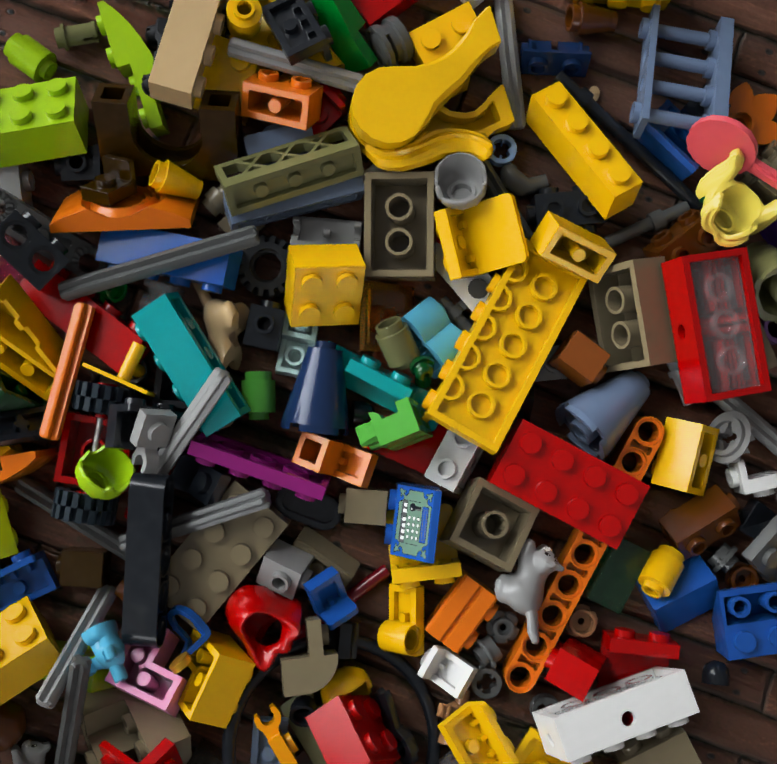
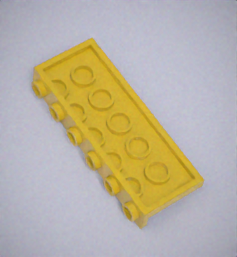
[421,238,588,455]

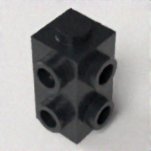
[526,185,606,234]

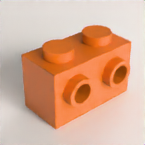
[241,69,324,131]

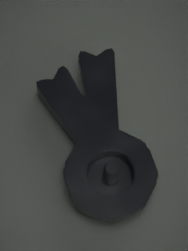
[371,687,419,764]

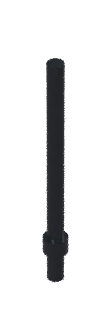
[553,70,703,210]

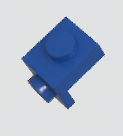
[303,566,359,630]

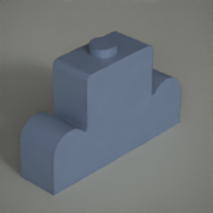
[223,124,364,231]

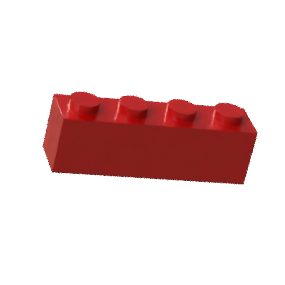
[19,259,151,373]

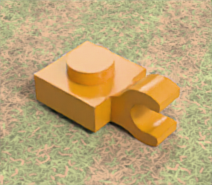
[253,703,299,764]

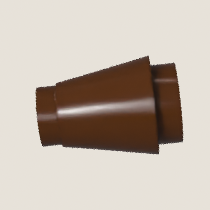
[565,0,618,36]

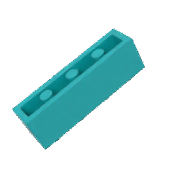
[131,292,251,437]

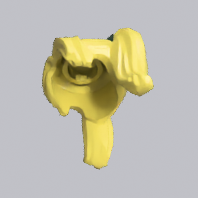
[695,148,777,247]

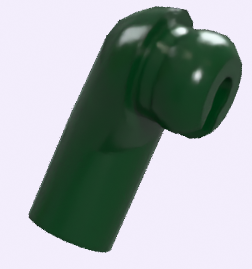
[409,355,435,388]

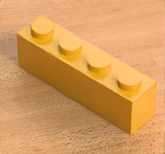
[526,81,643,220]

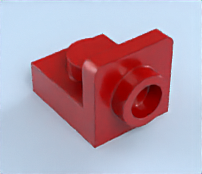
[311,83,347,135]

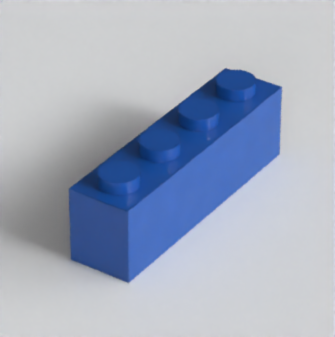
[95,229,243,294]

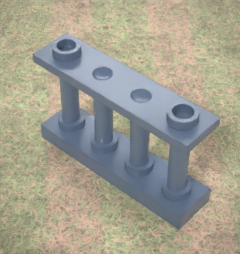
[629,4,735,139]

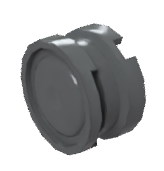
[365,15,414,67]

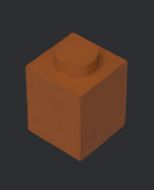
[548,330,611,387]

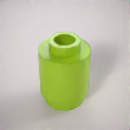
[3,33,58,82]

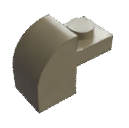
[279,615,338,697]

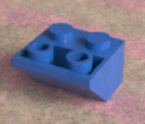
[712,582,777,661]

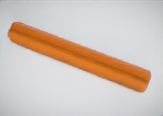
[39,303,95,441]

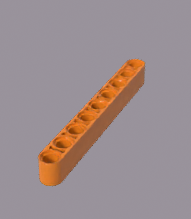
[502,416,665,694]

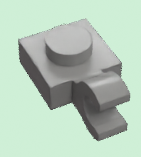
[129,408,177,474]

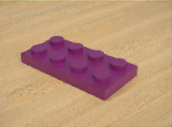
[187,432,332,502]

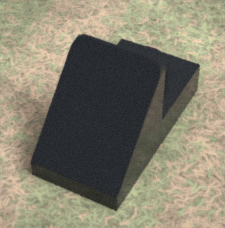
[171,451,232,506]

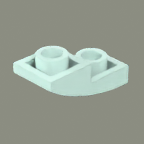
[275,313,319,378]

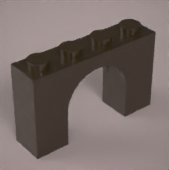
[91,83,244,181]

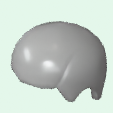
[435,152,487,210]

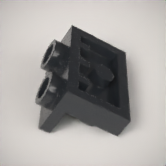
[262,0,334,66]

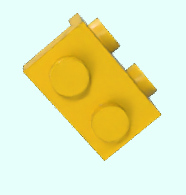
[437,701,519,764]

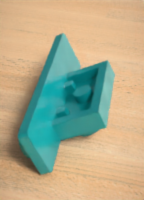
[329,341,438,431]

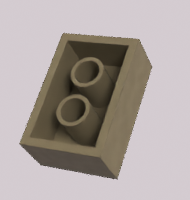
[364,171,437,281]
[588,256,677,373]

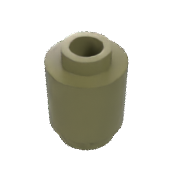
[375,316,420,370]

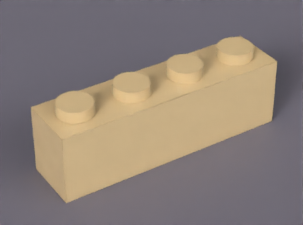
[148,0,229,110]

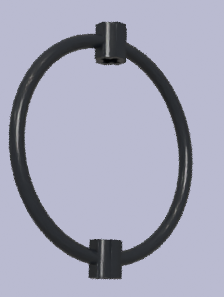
[222,621,441,764]

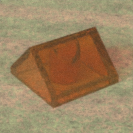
[360,280,415,353]

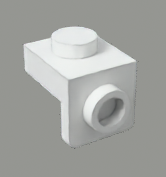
[725,459,777,497]
[417,645,479,699]

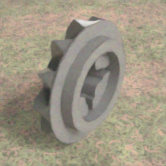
[709,411,756,466]

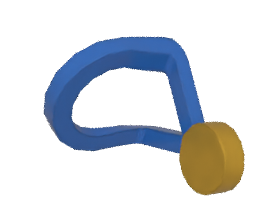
[167,605,211,674]

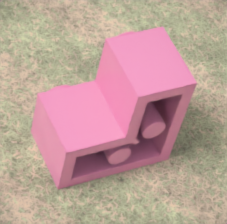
[105,628,188,718]

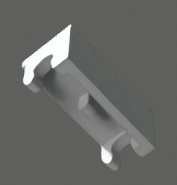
[290,216,363,250]

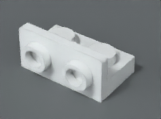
[424,430,484,494]

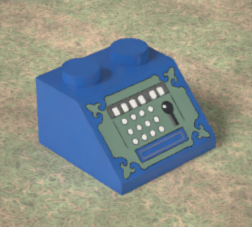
[384,482,442,564]

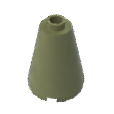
[746,241,777,324]

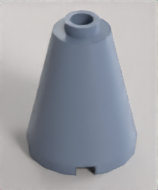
[555,370,650,460]

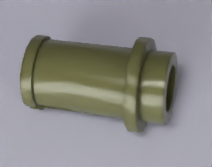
[54,21,100,51]

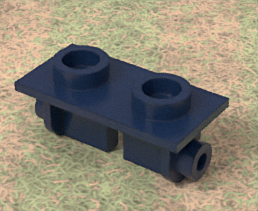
[520,39,592,77]

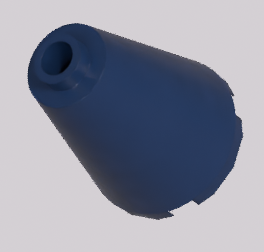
[280,340,350,436]

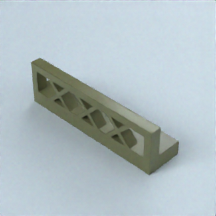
[214,125,364,217]

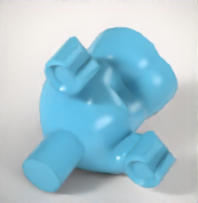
[81,619,129,684]

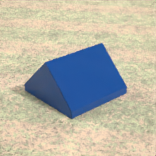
[637,99,700,181]
[630,555,719,632]

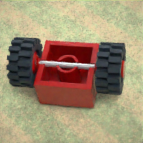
[51,380,139,526]

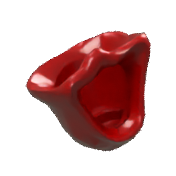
[225,585,302,672]

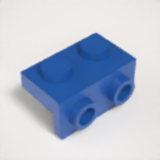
[0,549,61,612]

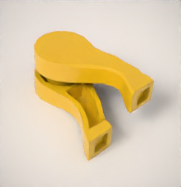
[347,6,515,172]

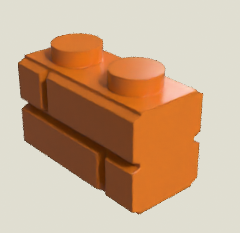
[424,569,499,654]

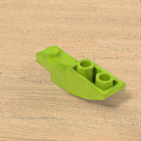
[96,0,170,137]

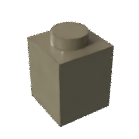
[338,485,388,526]

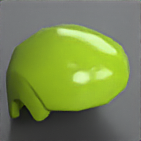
[75,445,136,500]

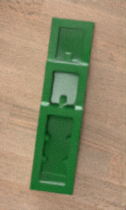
[311,0,377,72]

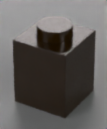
[56,546,112,588]

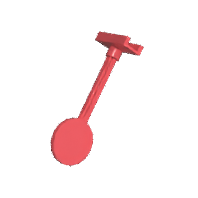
[686,115,777,189]

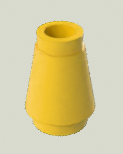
[148,160,203,200]

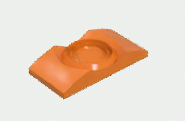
[49,185,200,233]

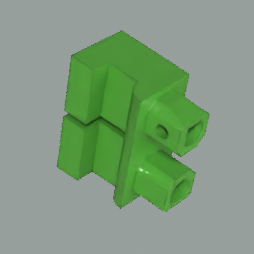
[355,397,433,451]

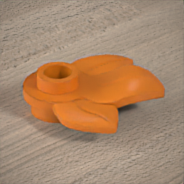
[728,82,777,146]

